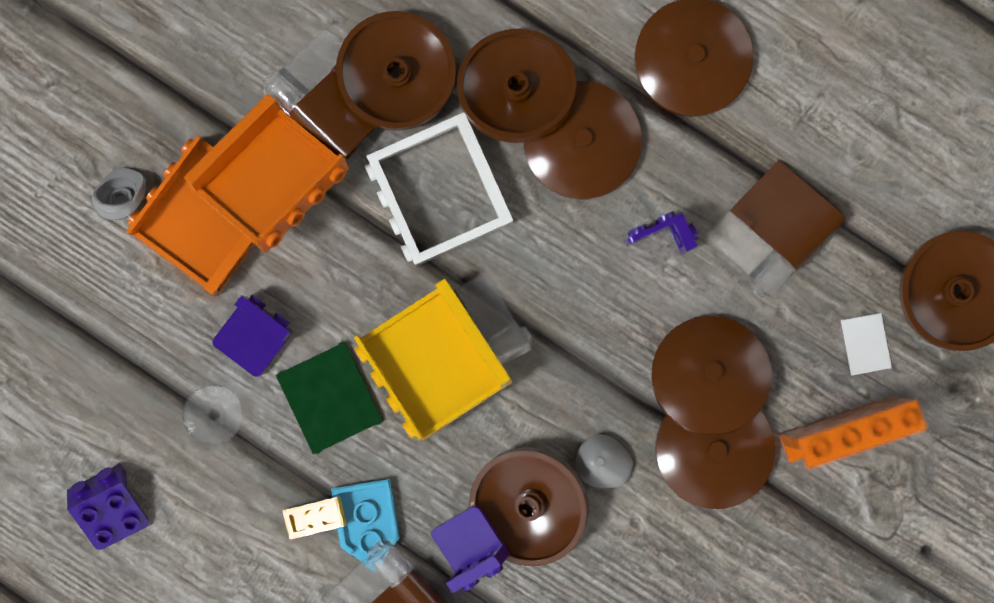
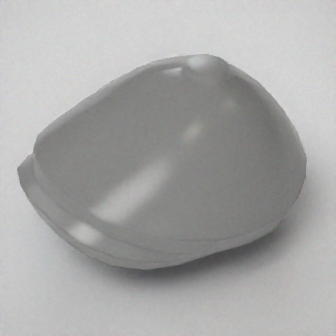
[92,168,146,220]
[575,435,633,488]

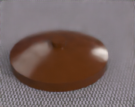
[634,0,753,117]
[336,11,456,131]
[457,29,576,143]
[523,81,642,200]
[899,231,994,351]
[651,316,772,436]
[655,411,775,509]
[469,447,589,566]

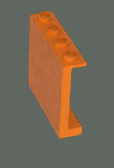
[183,94,349,254]
[126,136,255,296]
[779,397,927,469]

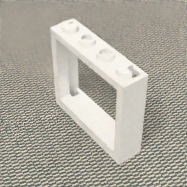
[364,112,513,266]

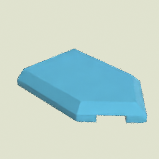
[331,479,400,572]

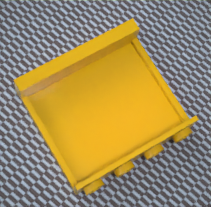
[354,279,513,442]

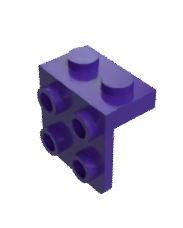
[624,211,699,254]
[212,294,294,377]
[67,463,149,550]
[431,505,510,593]

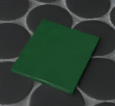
[275,342,383,455]

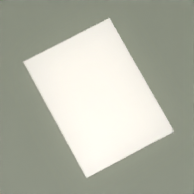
[840,313,892,376]

